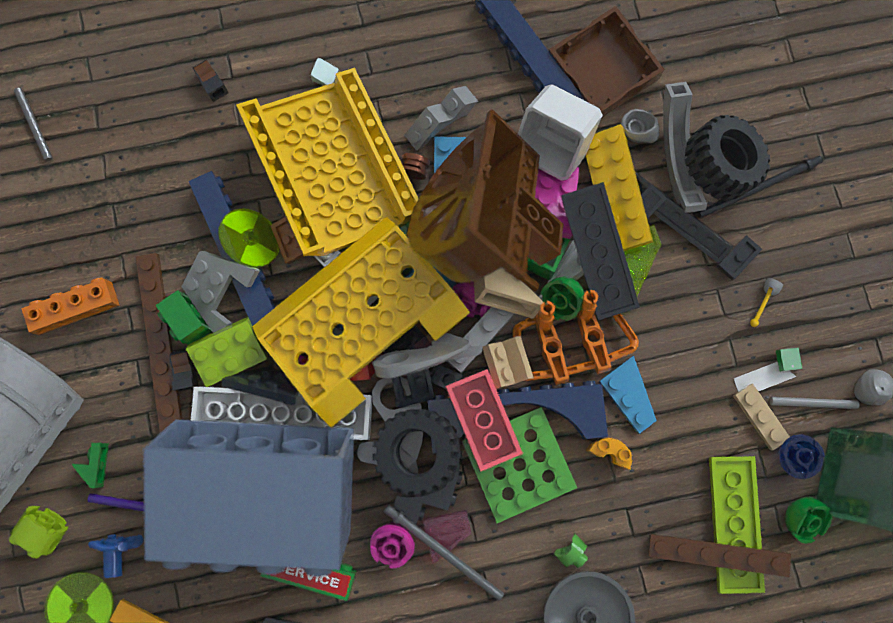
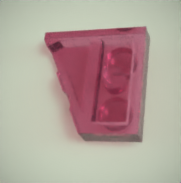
[423,510,471,563]

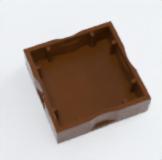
[549,6,665,117]

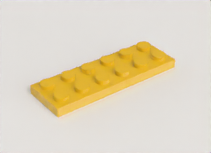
[586,124,653,251]

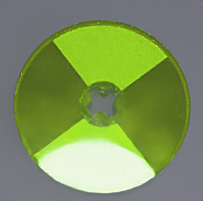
[218,209,279,268]
[45,572,114,623]

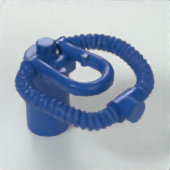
[88,534,144,578]

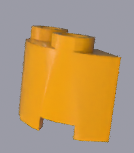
[585,438,632,470]

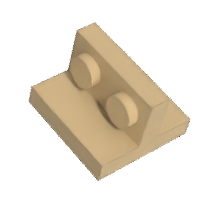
[482,336,534,390]

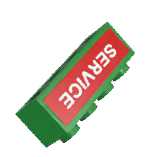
[260,563,357,601]

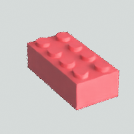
[445,369,523,471]

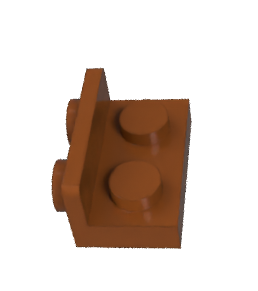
[271,217,304,264]

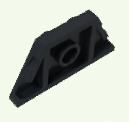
[222,366,299,405]

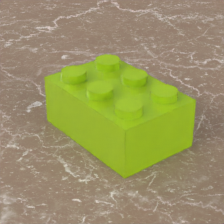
[186,317,268,387]

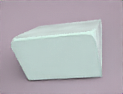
[311,58,339,86]

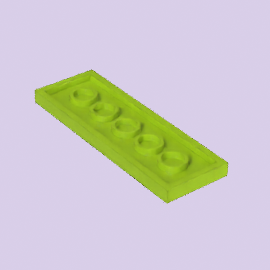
[709,456,765,594]

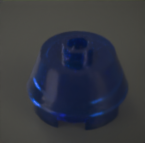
[779,434,825,479]

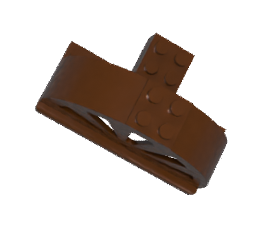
[406,110,563,282]

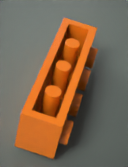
[21,278,120,335]

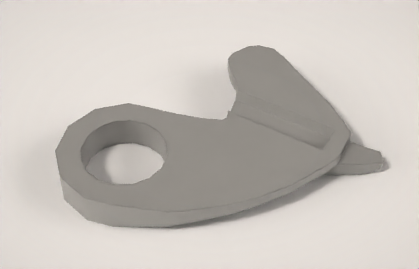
[373,333,482,378]

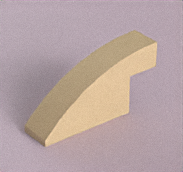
[472,268,543,319]

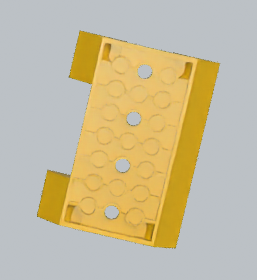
[252,217,470,428]

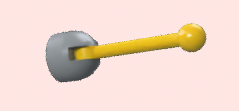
[750,278,783,327]

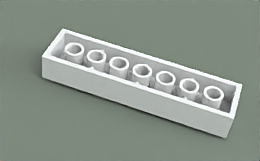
[191,387,372,440]

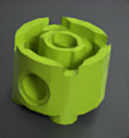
[9,506,68,558]

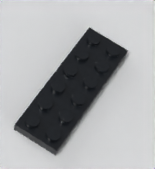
[560,182,640,320]

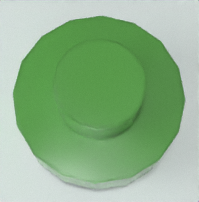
[554,533,588,568]

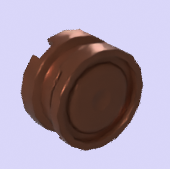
[401,153,430,180]

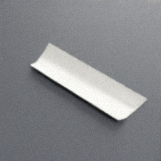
[734,362,796,392]

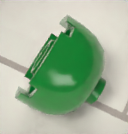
[540,276,584,321]
[784,497,833,544]

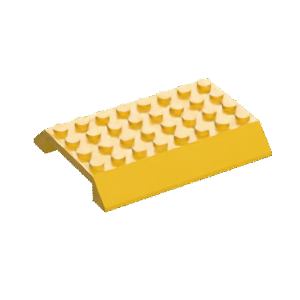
[236,68,419,256]

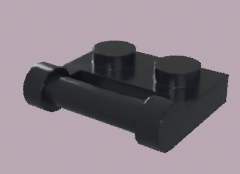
[391,368,435,408]

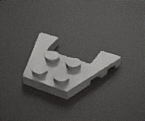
[181,251,260,333]

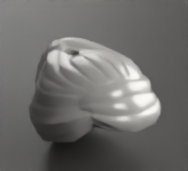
[621,109,659,144]
[854,369,893,405]

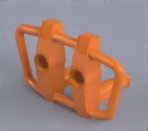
[512,290,639,385]

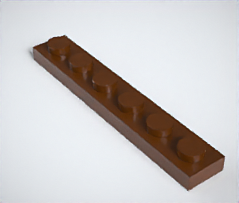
[649,534,791,577]

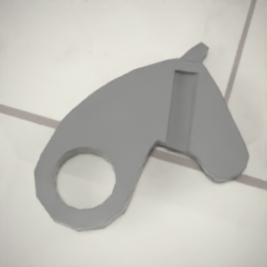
[357,377,423,474]

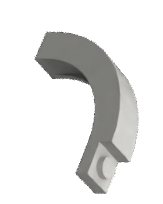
[663,82,707,213]

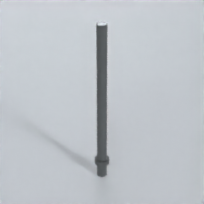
[383,504,504,600]

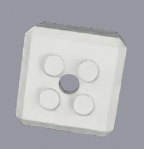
[518,84,603,181]

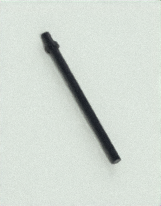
[697,155,823,218]

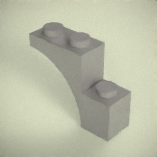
[404,86,478,151]

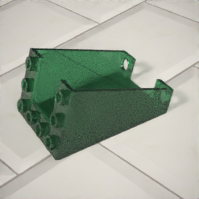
[816,427,893,534]

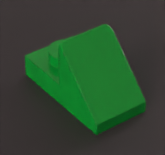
[72,443,109,488]

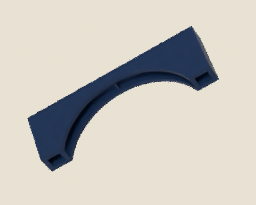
[428,381,608,454]

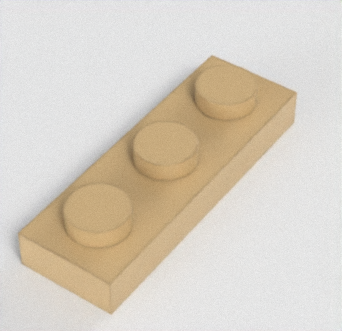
[733,384,791,450]

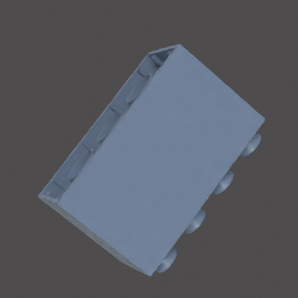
[144,420,354,577]

